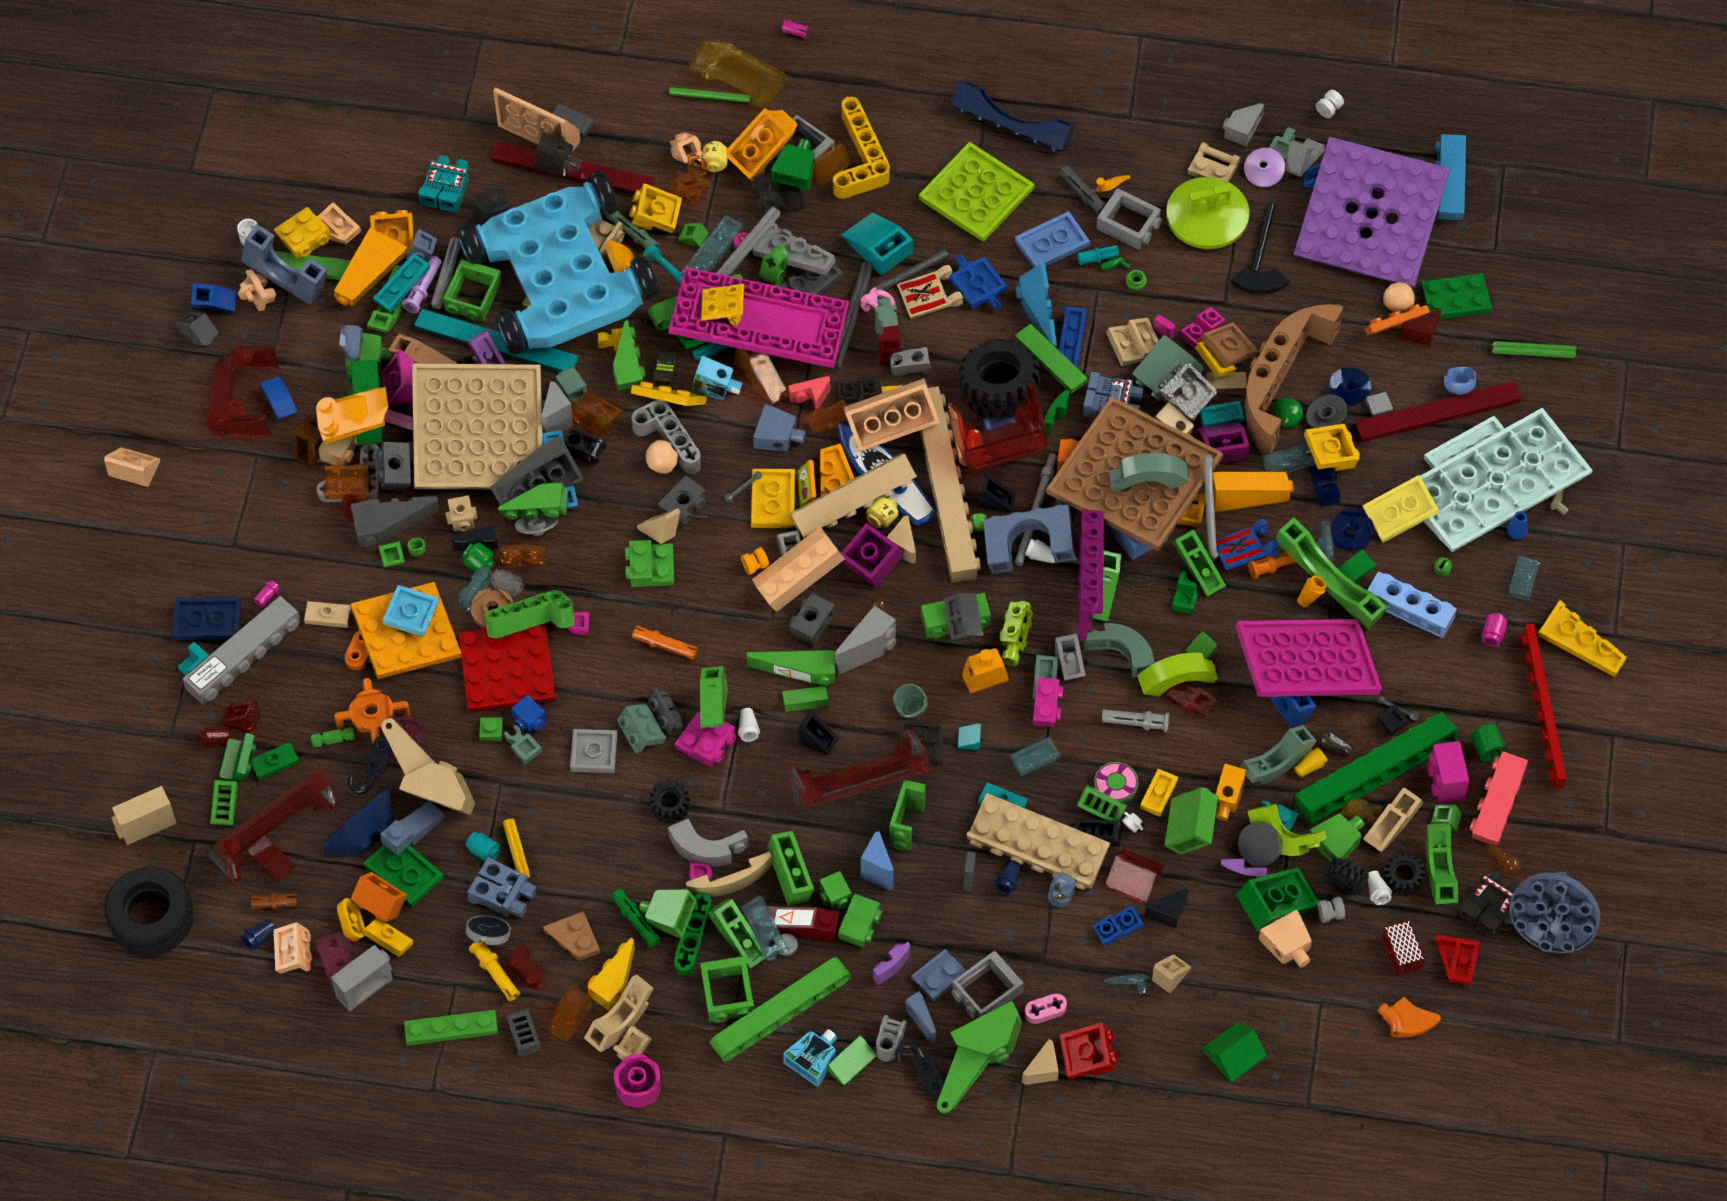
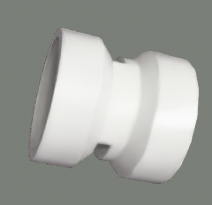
[1316,90,1344,118]
[237,219,257,246]

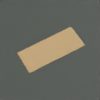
[1206,372,1247,389]

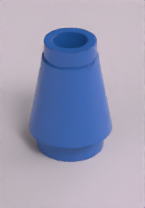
[1507,511,1528,539]

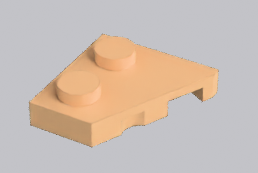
[318,202,362,245]

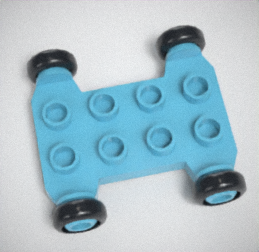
[456,170,660,354]

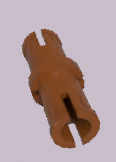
[251,892,298,910]

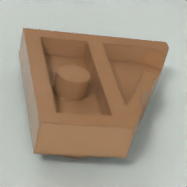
[543,911,600,961]

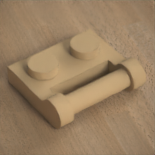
[1188,142,1241,182]

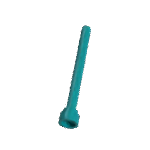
[643,244,683,283]

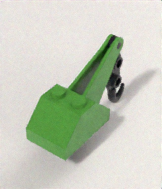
[895,1001,1023,1115]

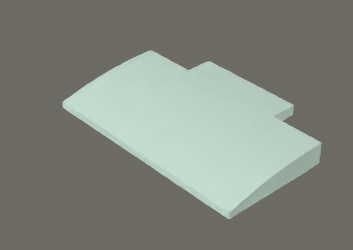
[1420,408,1593,552]

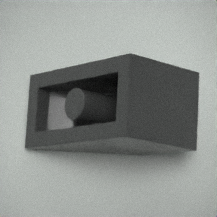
[174,312,219,346]

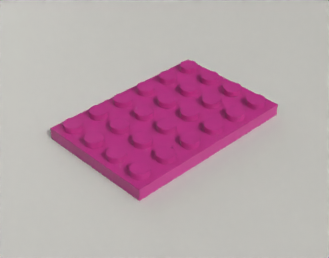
[1235,619,1382,697]

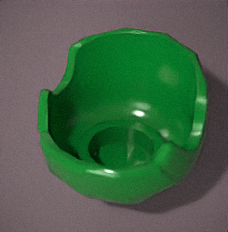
[1271,397,1303,429]

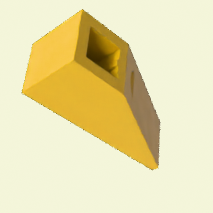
[587,938,635,1011]

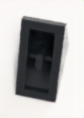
[979,473,1016,512]
[798,710,839,755]
[1144,888,1188,928]

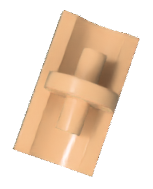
[238,269,276,311]

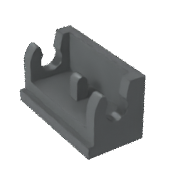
[944,593,984,641]

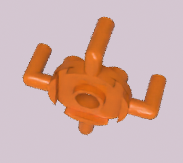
[334,678,411,744]

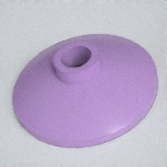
[1244,148,1285,188]

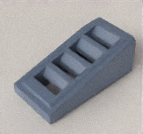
[905,991,936,1043]

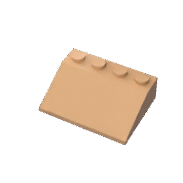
[493,87,580,158]

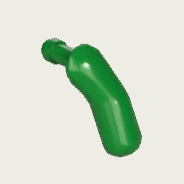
[1101,257,1131,271]

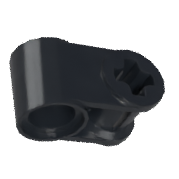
[564,430,607,465]

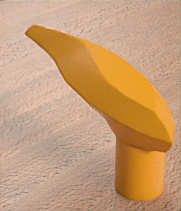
[1096,175,1131,193]

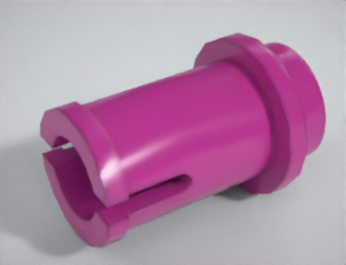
[782,19,808,39]
[253,580,280,608]

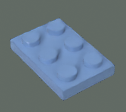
[1015,211,1090,268]

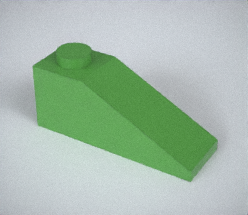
[1172,529,1226,597]
[707,899,768,969]

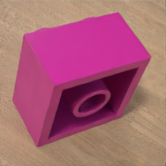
[1426,741,1469,804]

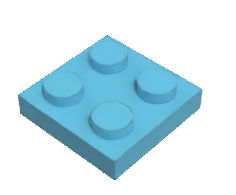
[383,585,439,637]

